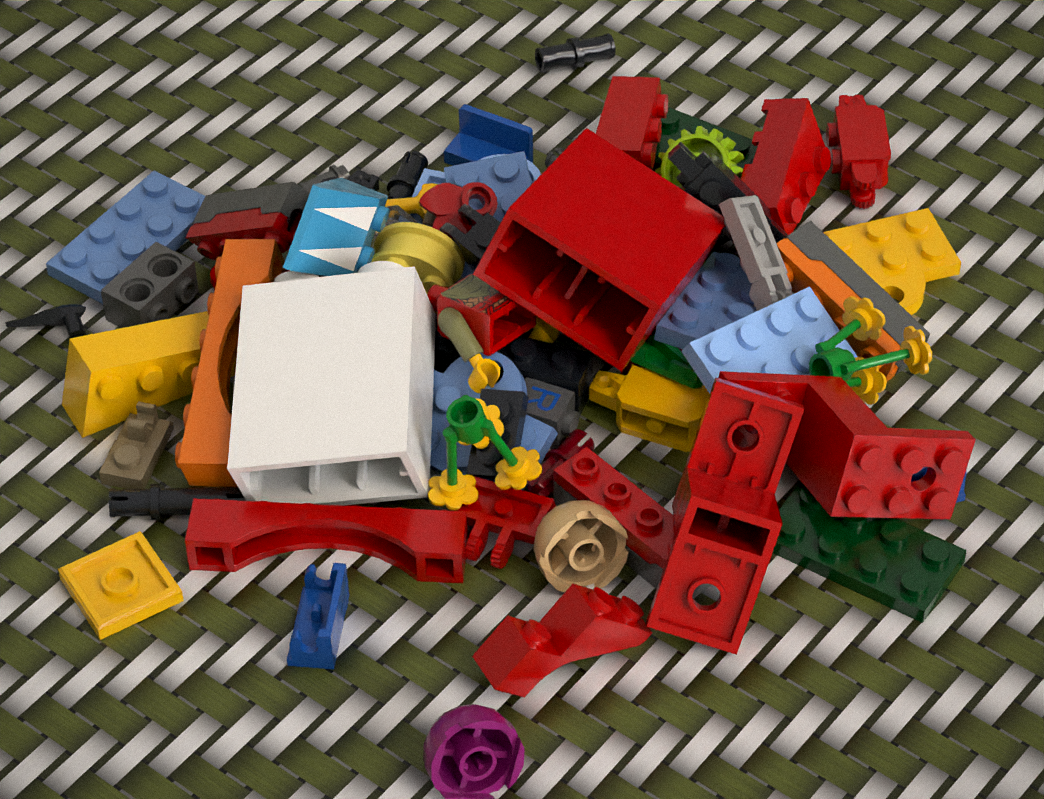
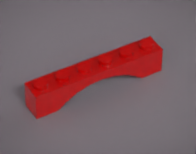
[185,498,468,584]

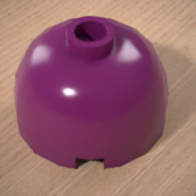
[423,704,525,799]

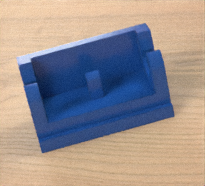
[287,563,349,670]

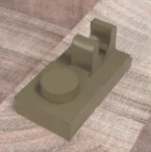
[99,401,174,489]

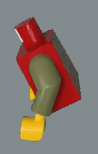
[427,274,559,393]

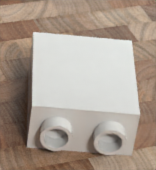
[227,261,436,506]

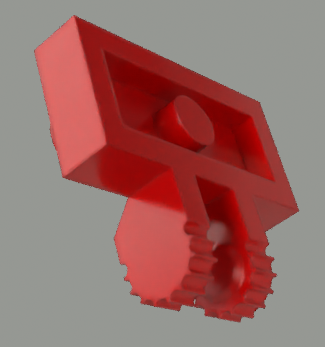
[454,476,556,569]

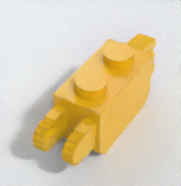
[589,365,710,452]

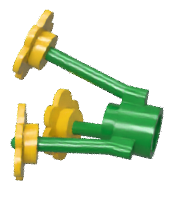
[809,296,932,405]
[428,395,542,510]

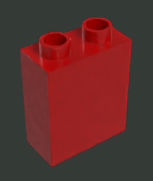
[473,128,725,372]

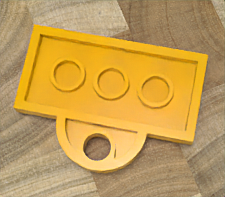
[823,208,961,316]

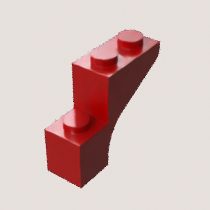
[472,583,653,698]

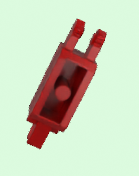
[826,94,891,209]

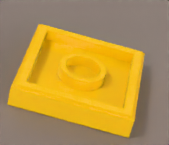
[58,531,184,640]

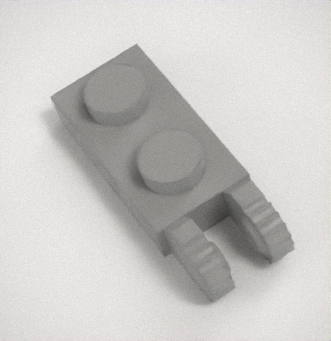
[719,195,794,311]

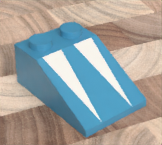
[283,177,390,276]

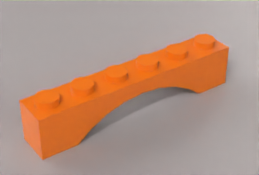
[175,239,285,487]

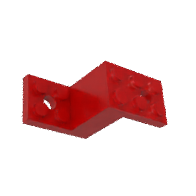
[718,371,976,520]
[646,377,805,655]

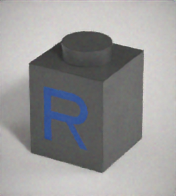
[525,377,580,449]

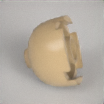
[533,500,628,593]

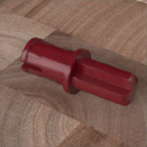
[526,429,595,497]

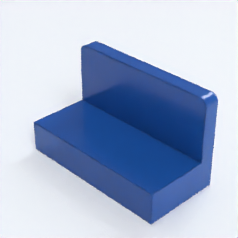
[444,104,533,166]

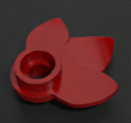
[419,182,498,234]

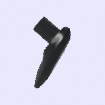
[5,304,86,338]

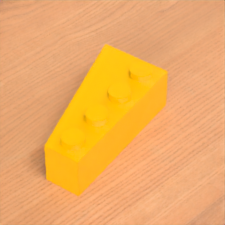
[62,311,237,438]

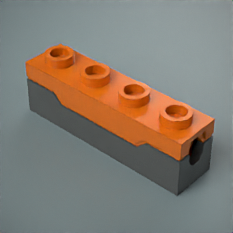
[776,221,930,381]

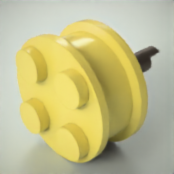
[372,211,465,314]

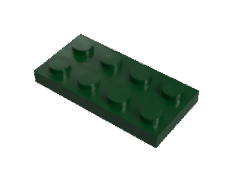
[773,481,967,623]

